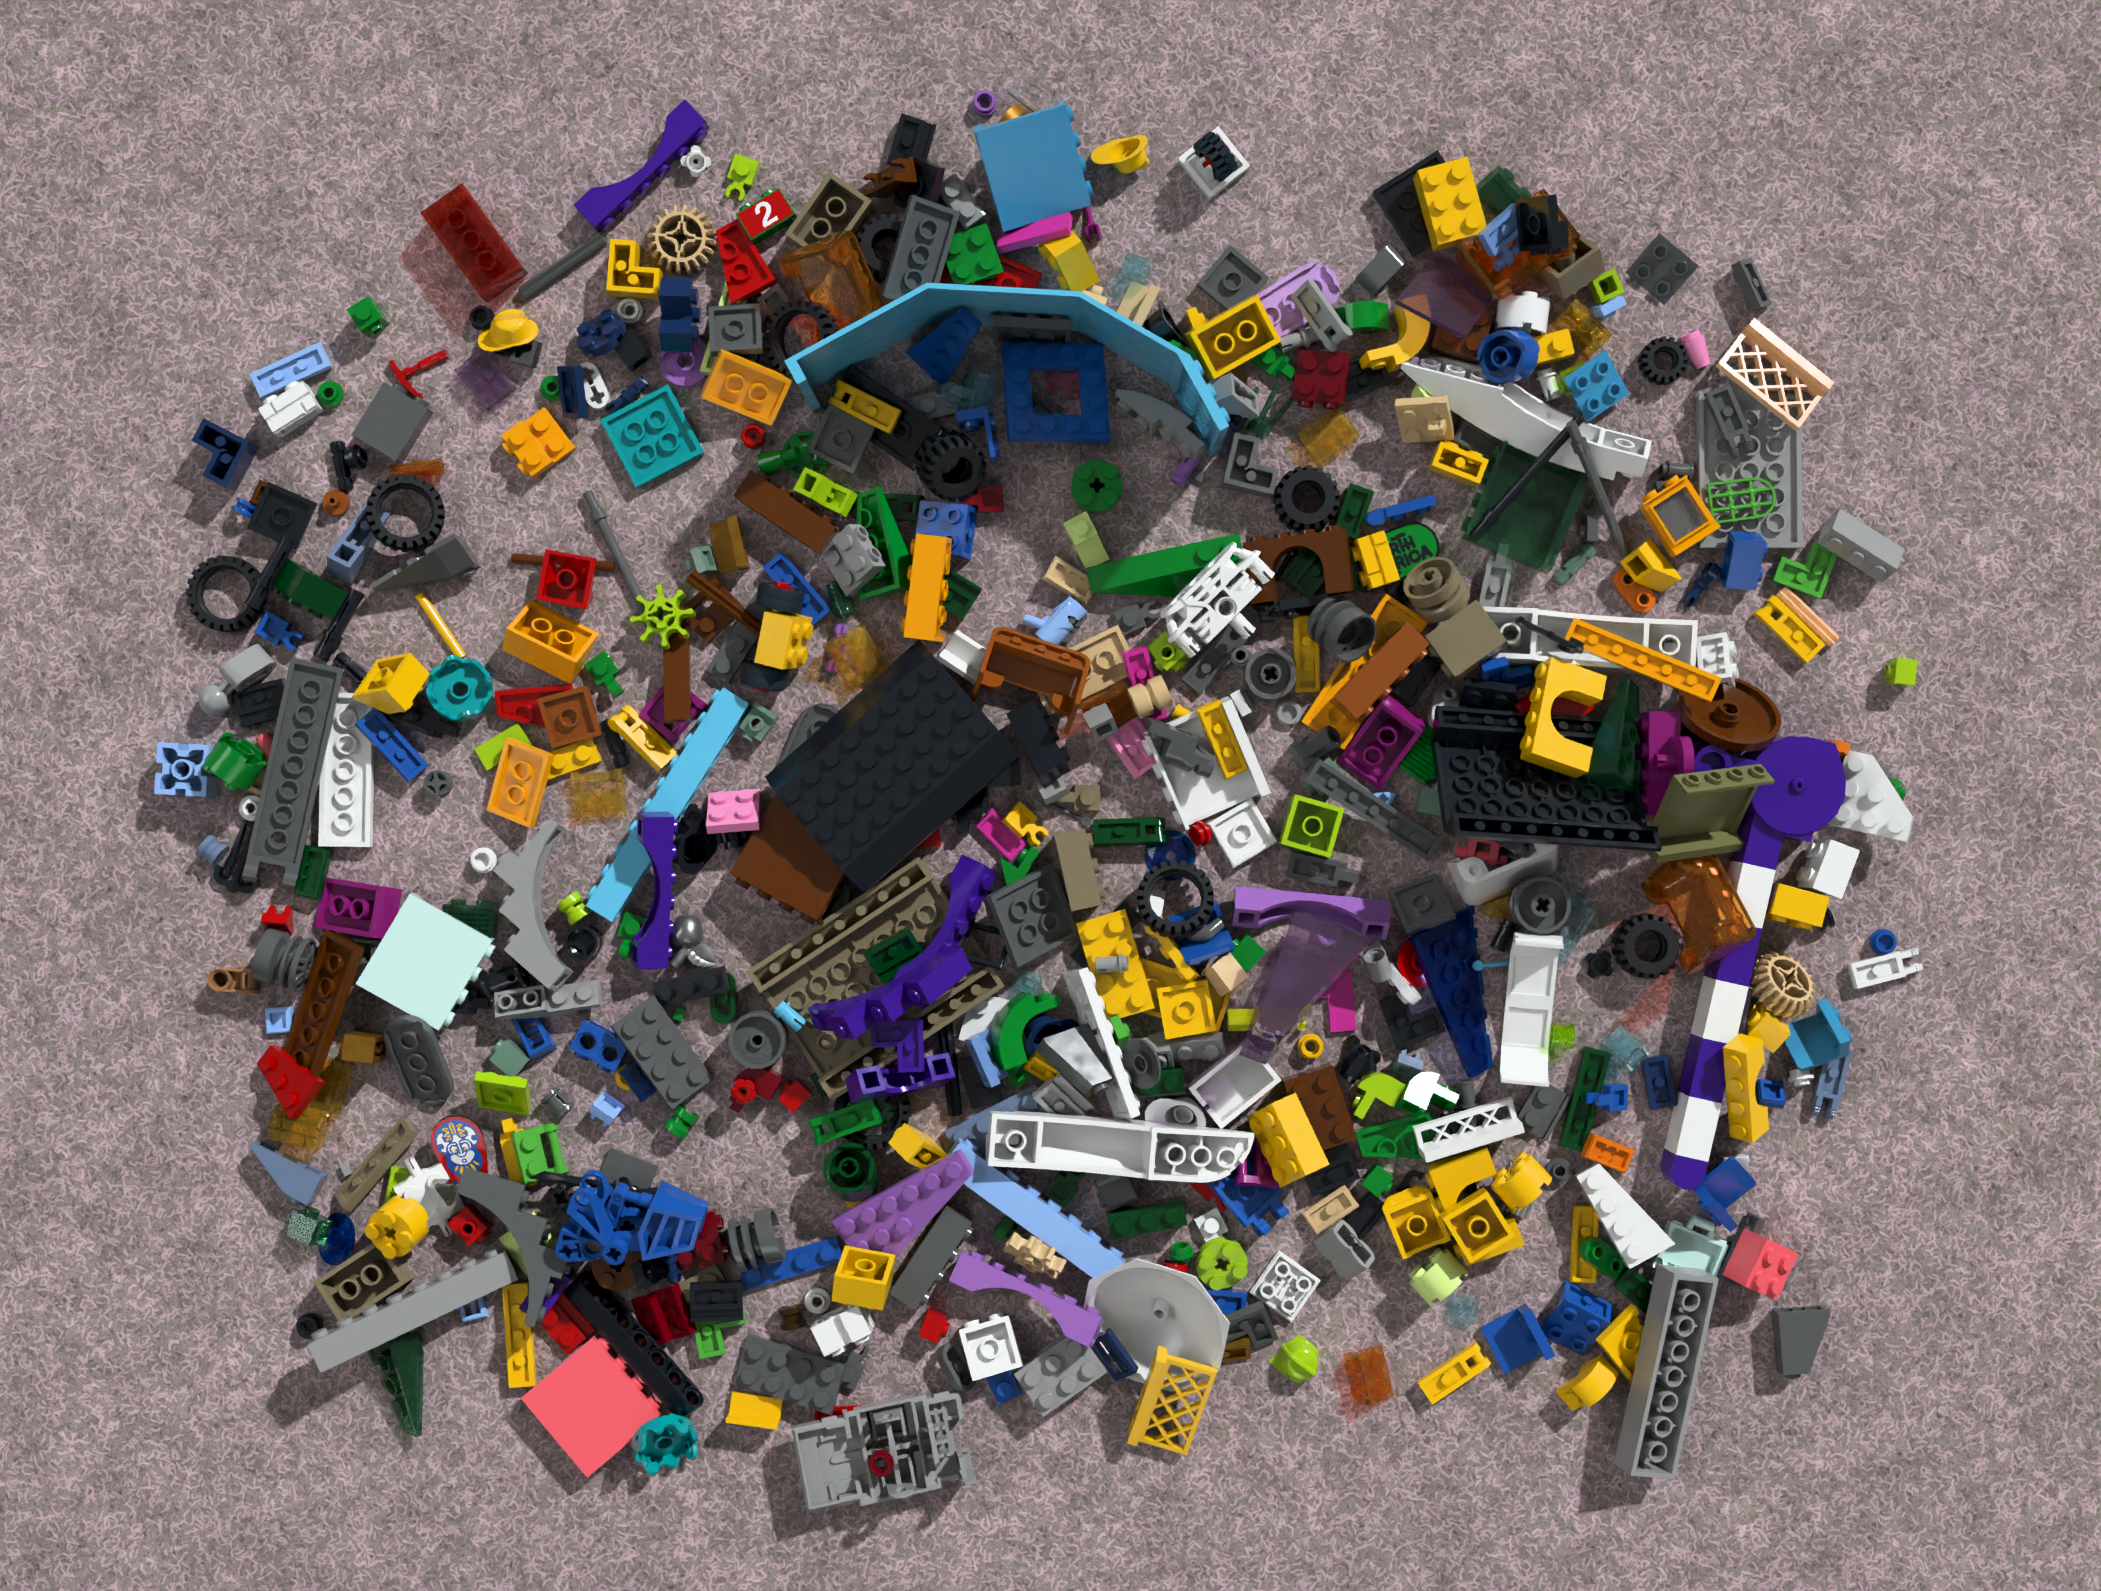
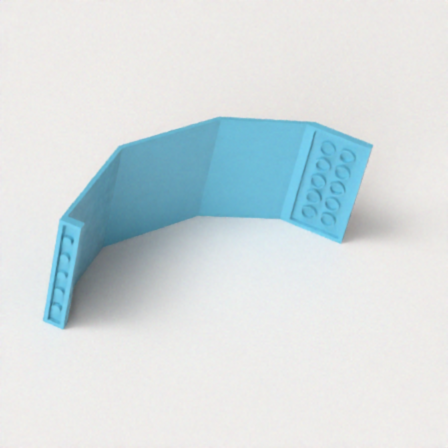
[785,283,1230,457]

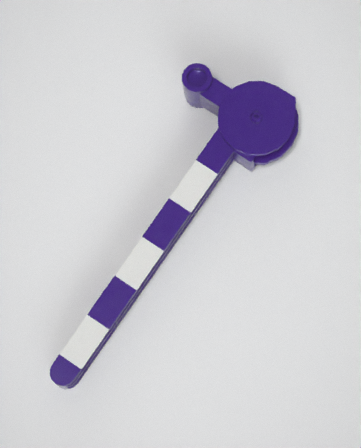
[1661,736,1846,1190]

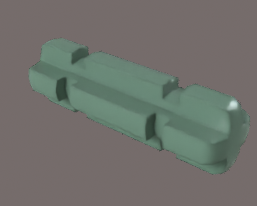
[1552,543,1597,585]

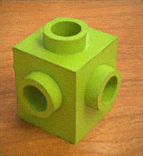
[1147,631,1189,673]

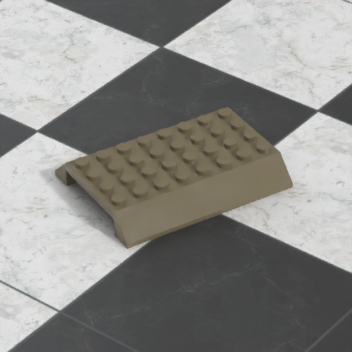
[746,857,1005,1101]

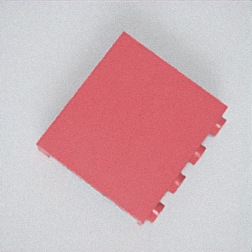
[521,1333,662,1478]

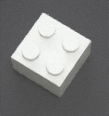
[1796,839,1860,899]

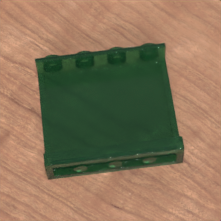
[1460,440,1589,574]

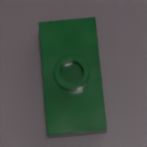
[294,845,333,900]

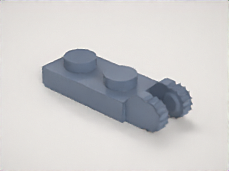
[1810,1050,1852,1120]

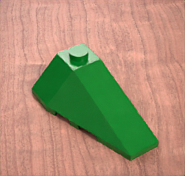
[856,487,913,600]

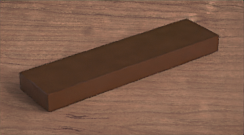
[663,623,692,724]

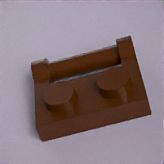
[679,575,745,644]

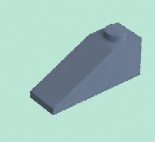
[326,503,391,584]
[250,1140,328,1206]

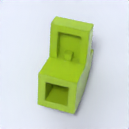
[793,467,857,517]
[1350,1072,1406,1120]

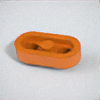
[1613,567,1656,613]

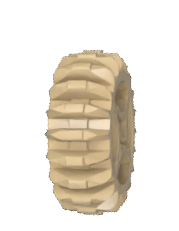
[647,205,717,275]
[1749,951,1817,1019]

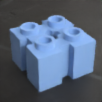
[154,742,218,797]

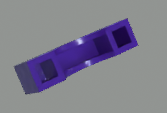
[845,1053,956,1104]

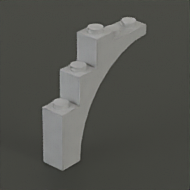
[493,818,574,991]

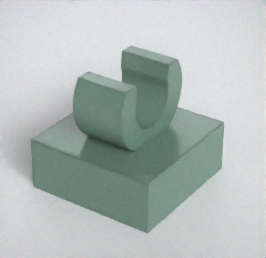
[684,546,718,574]

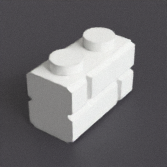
[258,381,324,438]

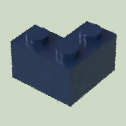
[658,277,701,352]
[192,418,259,492]

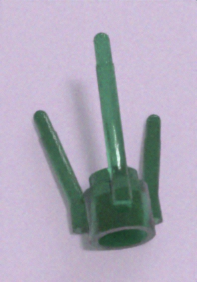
[1245,384,1294,439]

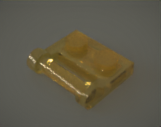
[823,623,887,691]
[570,768,627,818]

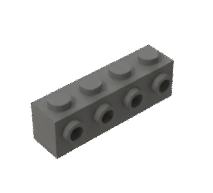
[889,1203,974,1310]

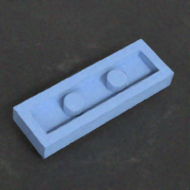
[250,342,333,399]

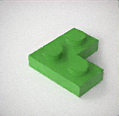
[1770,542,1837,599]
[690,1306,747,1359]

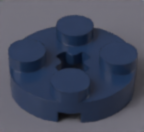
[577,309,626,357]

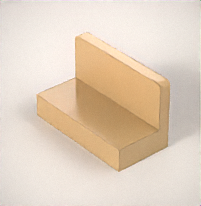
[1116,281,1161,327]

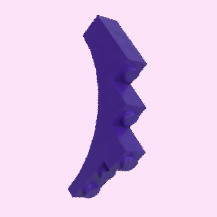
[808,947,973,1039]

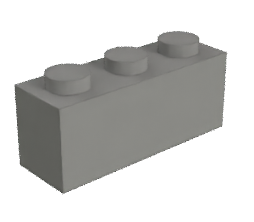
[1817,509,1904,583]

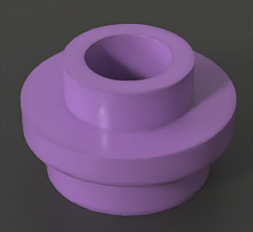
[972,90,998,117]

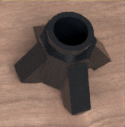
[1338,1035,1381,1083]

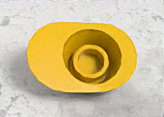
[1091,135,1149,174]
[478,309,539,352]

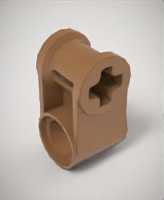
[207,967,260,994]

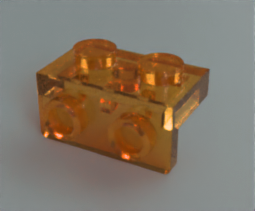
[1079,680,1137,726]
[1343,1345,1394,1405]

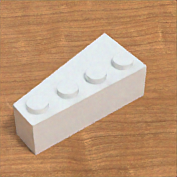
[1574,1163,1675,1269]

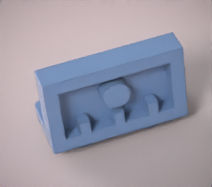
[964,1030,1008,1088]

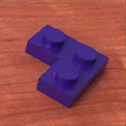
[871,1019,925,1073]

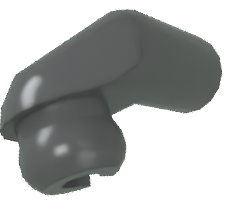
[1186,918,1225,942]

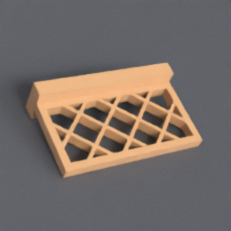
[1715,318,1834,431]

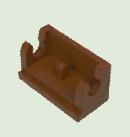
[863,157,917,198]

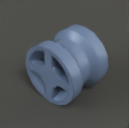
[196,835,229,867]

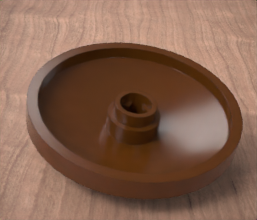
[1676,679,1781,752]

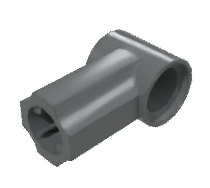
[1289,725,1341,770]

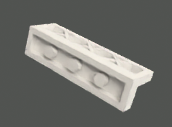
[1412,1097,1525,1163]

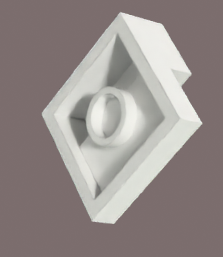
[959,1312,1023,1381]

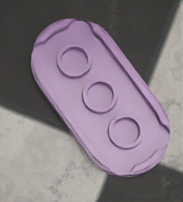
[1257,263,1339,337]

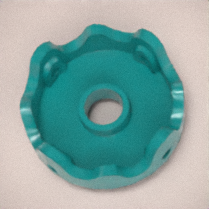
[426,655,494,722]
[631,1414,698,1476]

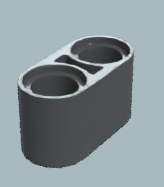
[1355,244,1407,297]

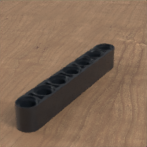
[566,1271,704,1418]

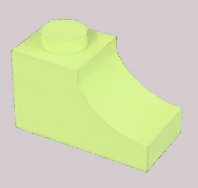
[1063,511,1110,569]

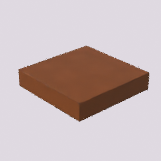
[537,685,603,748]

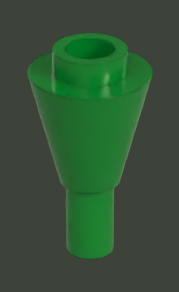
[757,446,801,476]

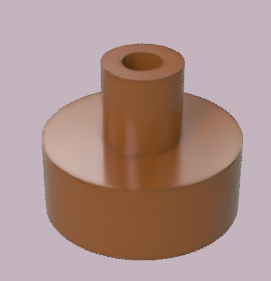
[323,490,350,516]

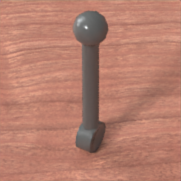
[1041,799,1091,826]

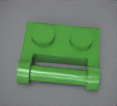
[510,1121,569,1184]

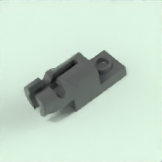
[1143,717,1217,778]

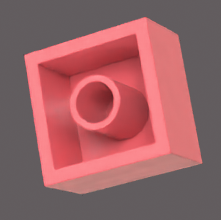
[1722,1228,1798,1301]

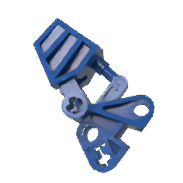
[555,1170,709,1265]

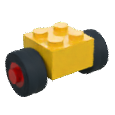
[740,581,813,692]

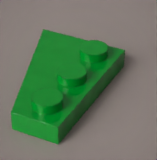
[1355,1109,1444,1160]

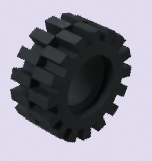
[1638,336,1689,385]

